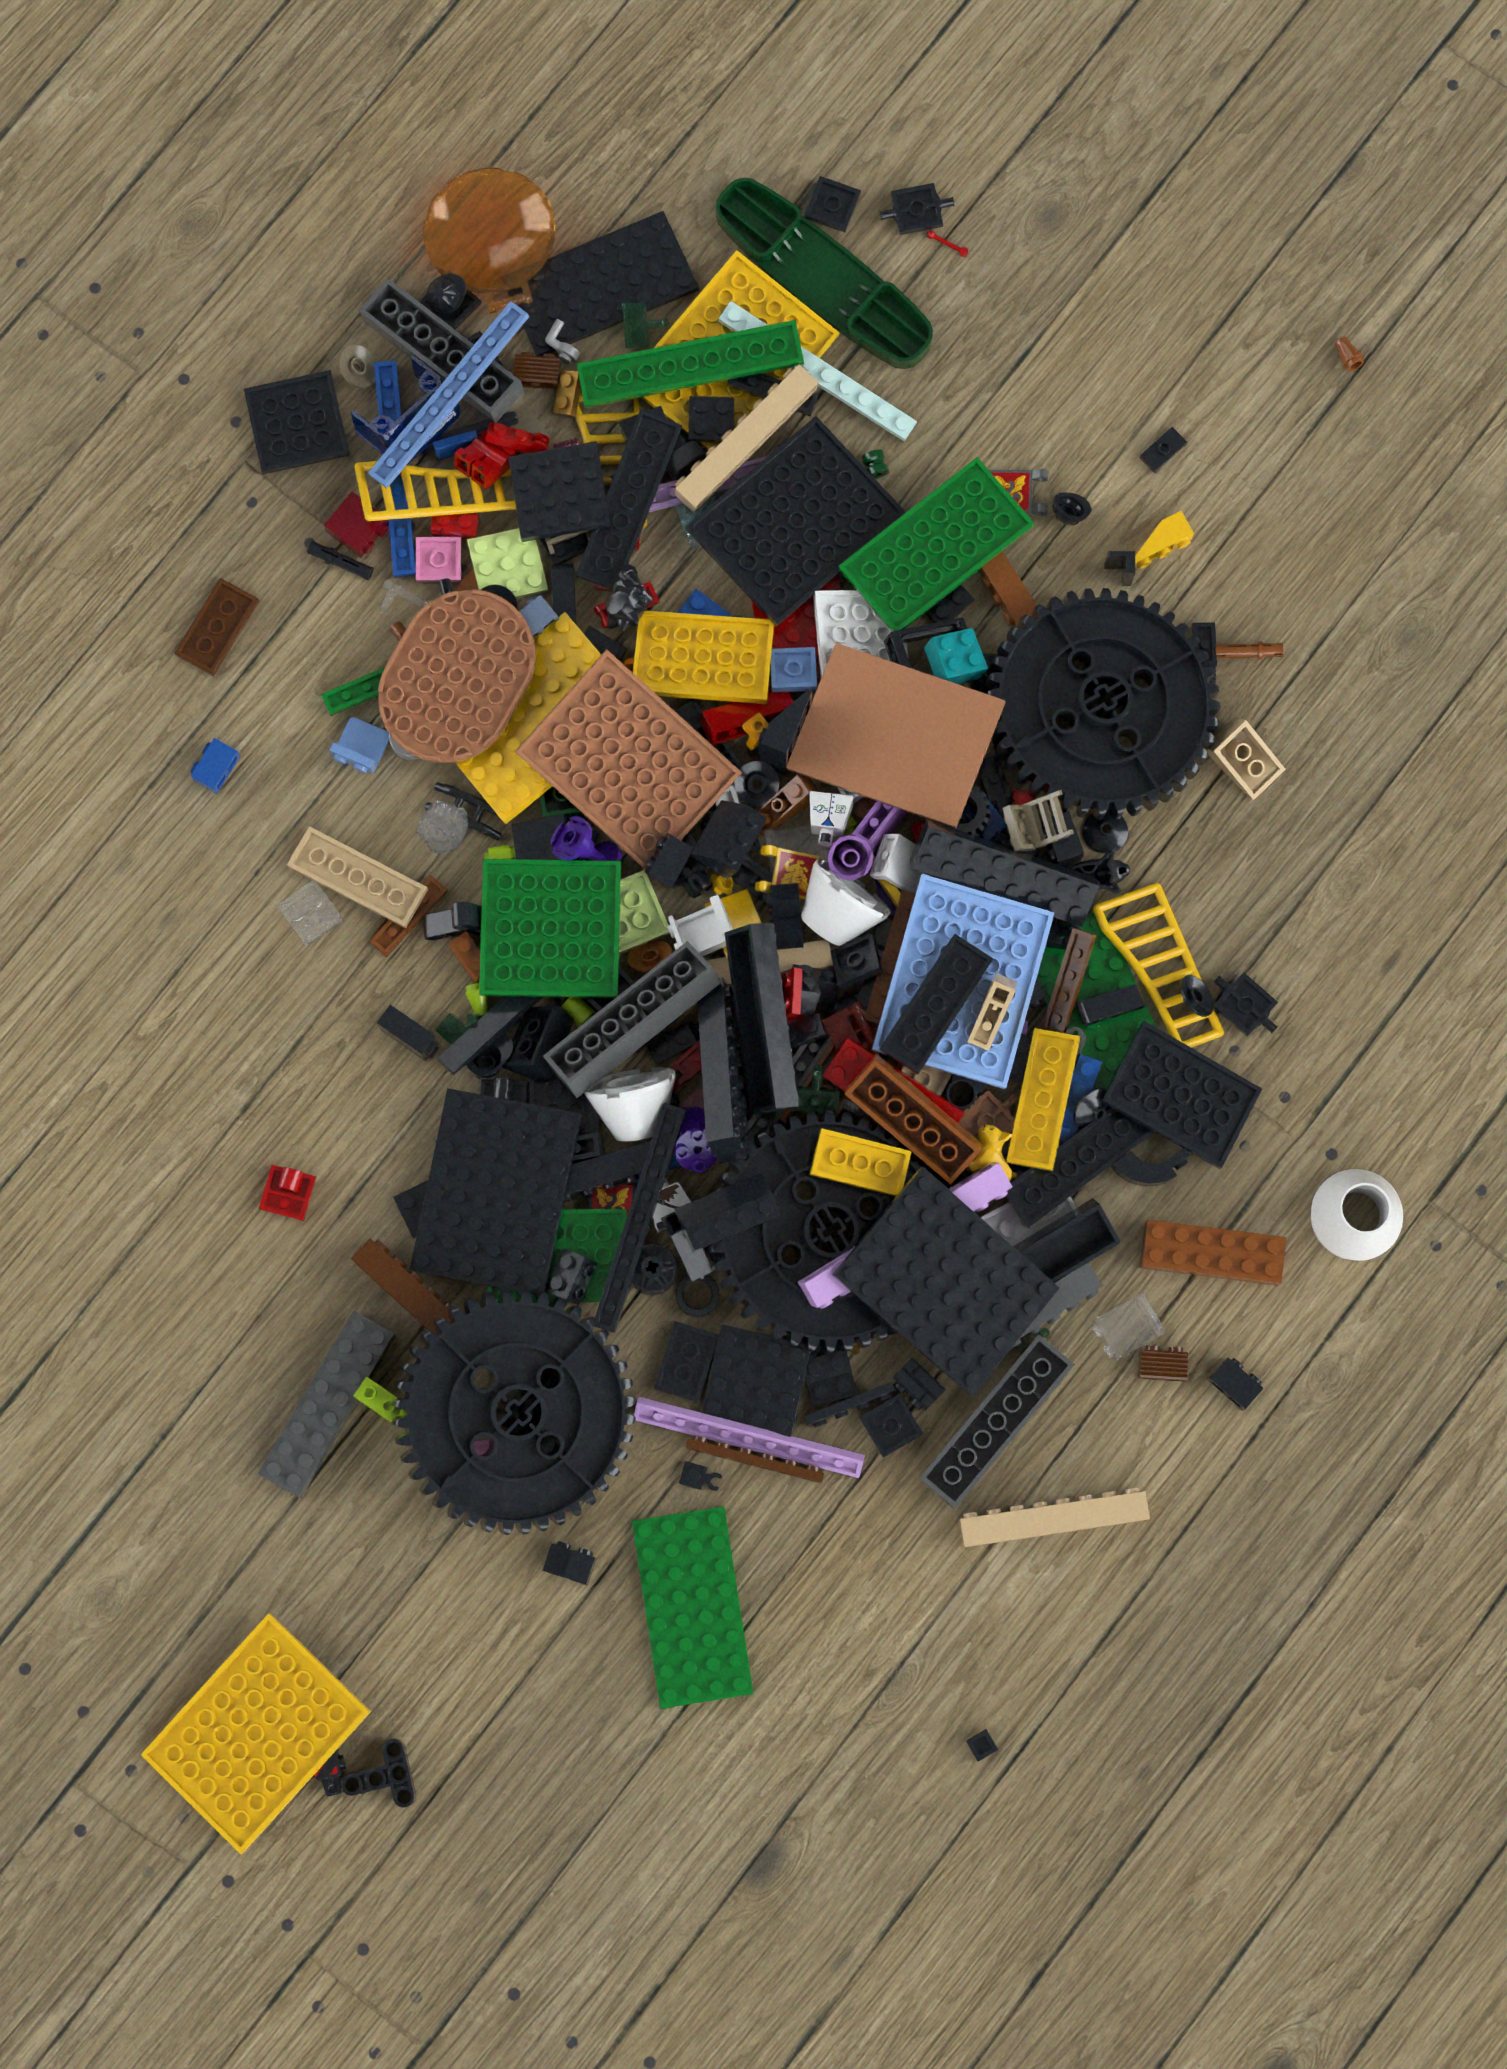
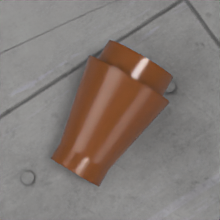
[1335,337,1364,371]

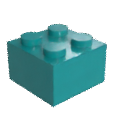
[924,628,988,684]

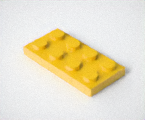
[810,1128,911,1196]

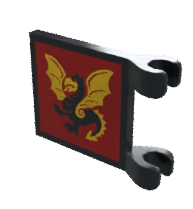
[589,1182,651,1229]

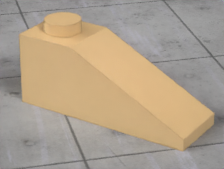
[967,973,1017,1051]

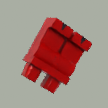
[454,430,521,490]

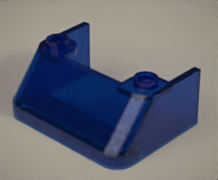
[351,355,460,465]

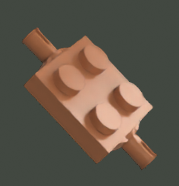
[958,1090,1018,1141]

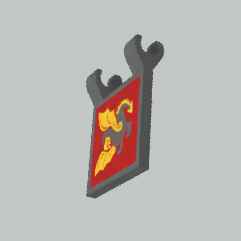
[989,469,1048,516]

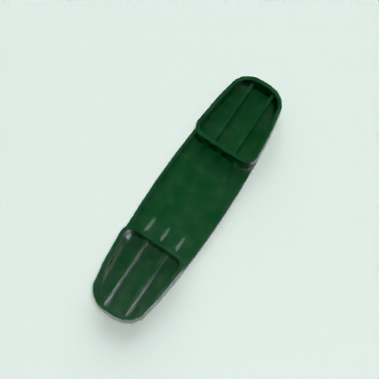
[716,178,933,369]

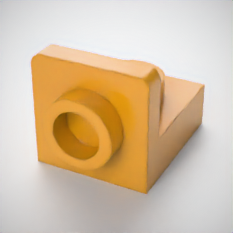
[742,713,769,751]

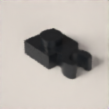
[679,1461,722,1491]

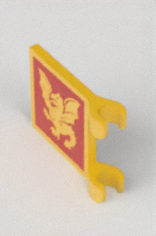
[755,845,820,900]

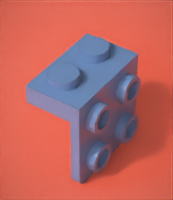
[329,717,389,774]

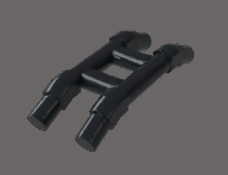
[425,782,502,841]

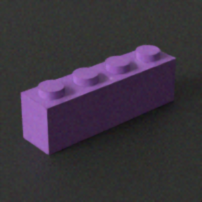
[852,801,908,856]

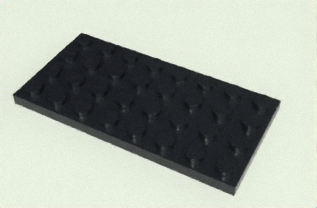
[502,211,699,356]

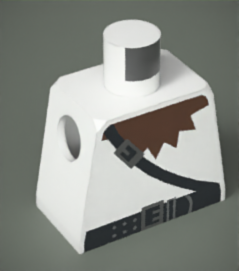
[653,1178,691,1233]

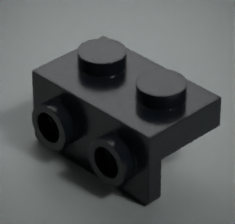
[546,1249,597,1305]

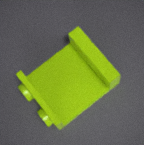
[353,1377,403,1427]

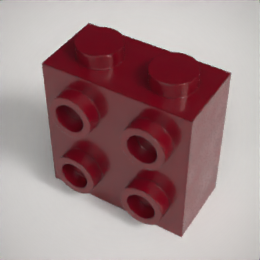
[324,491,389,558]

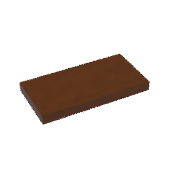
[174,578,259,676]

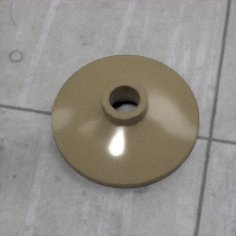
[339,344,377,388]

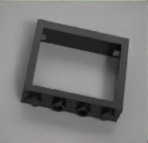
[884,617,990,694]

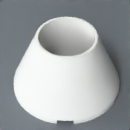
[801,859,891,946]
[584,1067,676,1141]
[1310,1169,1403,1261]

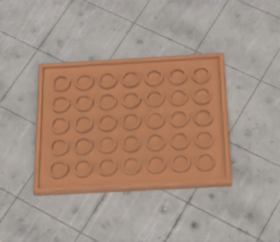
[786,643,1005,829]
[514,649,742,870]

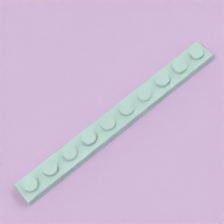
[718,301,917,442]

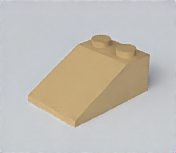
[1206,717,1286,800]

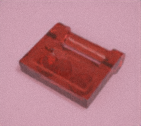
[822,1001,875,1051]

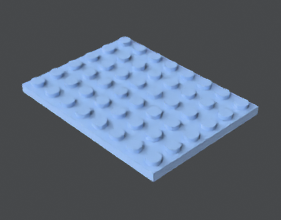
[872,874,1054,1089]

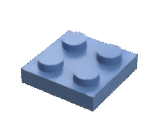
[770,647,817,692]

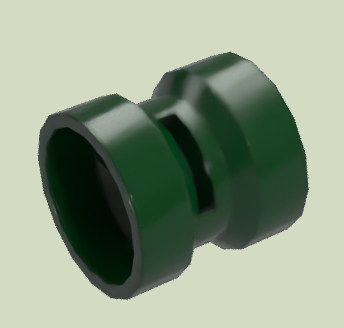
[862,449,889,479]

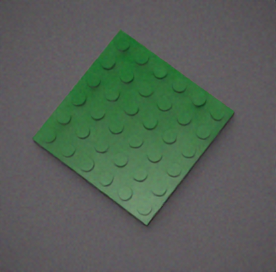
[479,859,621,998]

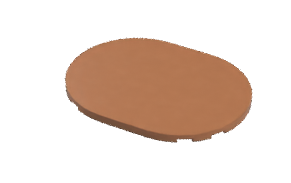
[378,589,536,763]

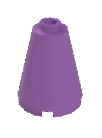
[827,835,873,881]

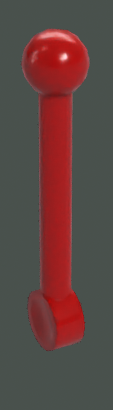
[926,230,968,257]

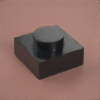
[966,1729,998,1762]

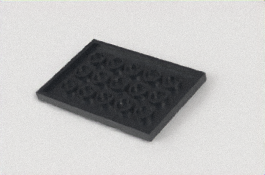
[1101,1021,1262,1169]

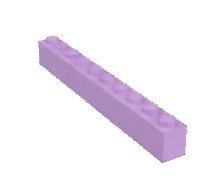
[798,1162,1012,1309]

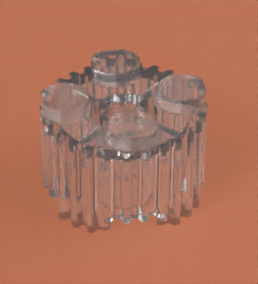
[417,800,469,855]

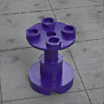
[551,816,623,861]
[675,1106,717,1173]

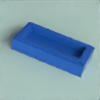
[433,430,478,460]

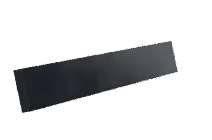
[438,996,544,1075]

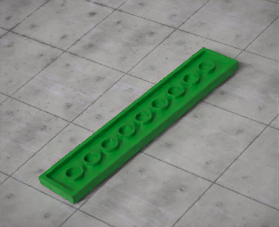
[577,320,804,408]

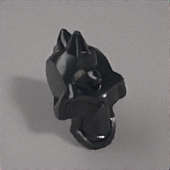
[606,564,653,632]

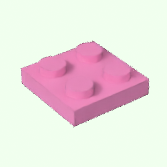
[416,537,461,583]

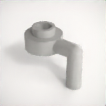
[545,319,580,364]

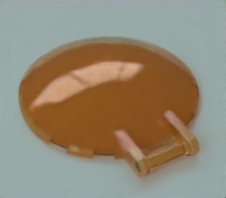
[423,168,556,314]

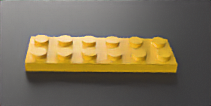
[1007,1028,1080,1171]

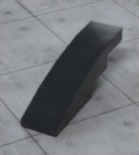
[675,699,743,769]

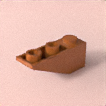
[757,775,820,836]

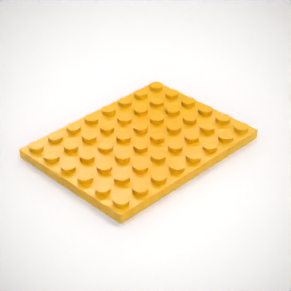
[641,250,840,451]
[455,612,601,825]
[141,1613,371,1854]

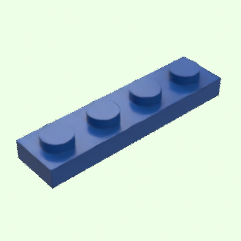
[1058,1054,1102,1145]

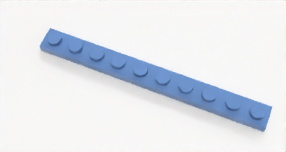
[368,301,529,489]

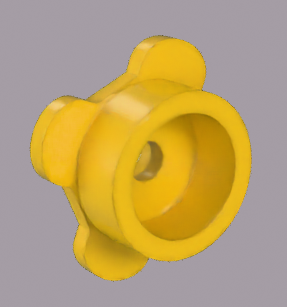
[710,874,733,895]

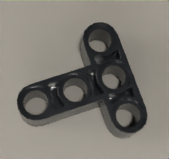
[423,902,482,940]
[341,1739,416,1808]

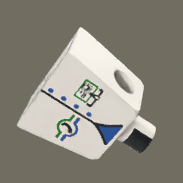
[810,791,853,847]

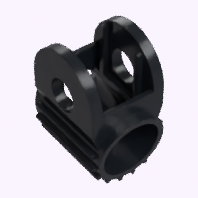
[943,1074,985,1111]

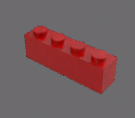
[701,689,793,746]

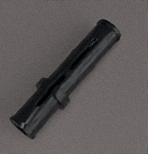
[307,540,374,581]

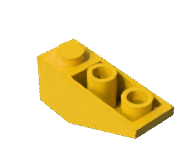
[1135,511,1194,569]

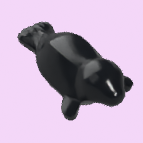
[1069,851,1130,894]

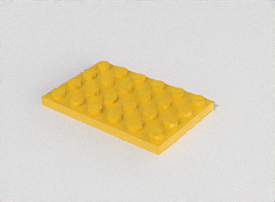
[633,611,774,704]

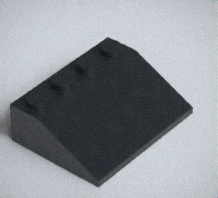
[758,690,812,776]

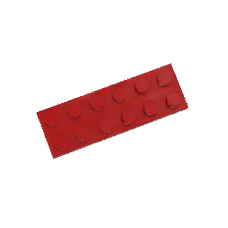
[823,1037,965,1123]

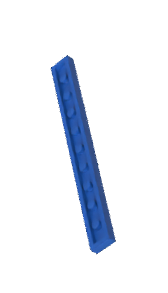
[374,360,416,578]

